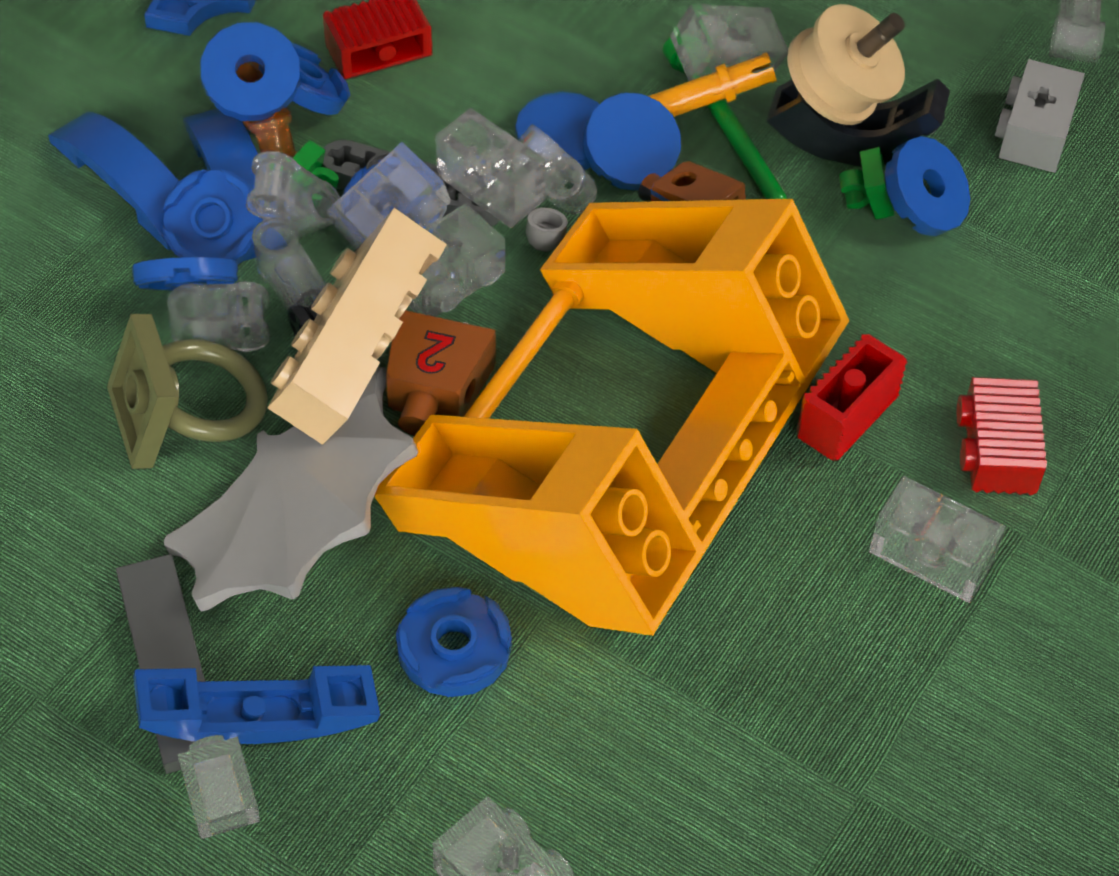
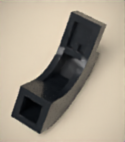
[766,78,950,167]

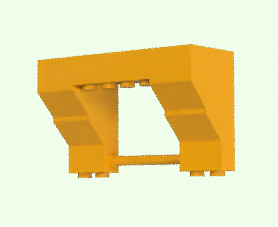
[374,199,850,636]

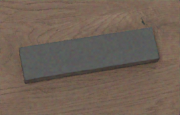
[116,554,225,774]

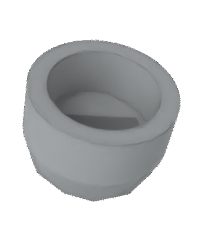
[525,208,568,252]

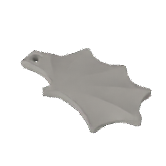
[164,367,418,612]

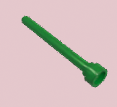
[662,30,787,199]

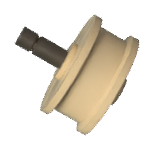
[787,4,905,125]

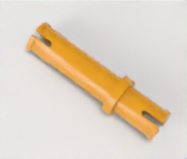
[648,52,777,117]

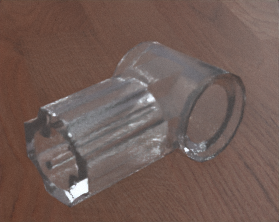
[1049,0,1105,64]
[252,218,326,309]

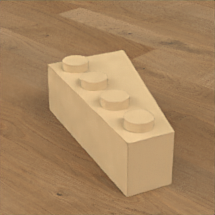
[268,208,447,445]

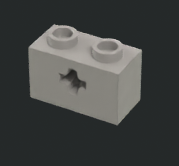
[995,59,1085,173]

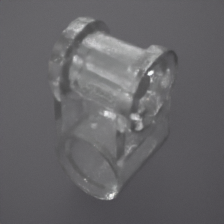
[500,124,597,214]
[245,151,342,239]
[167,281,270,352]

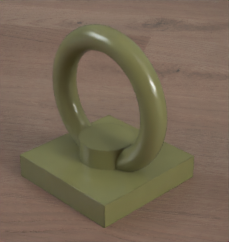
[107,314,268,469]

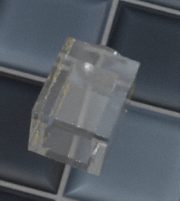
[177,735,260,839]

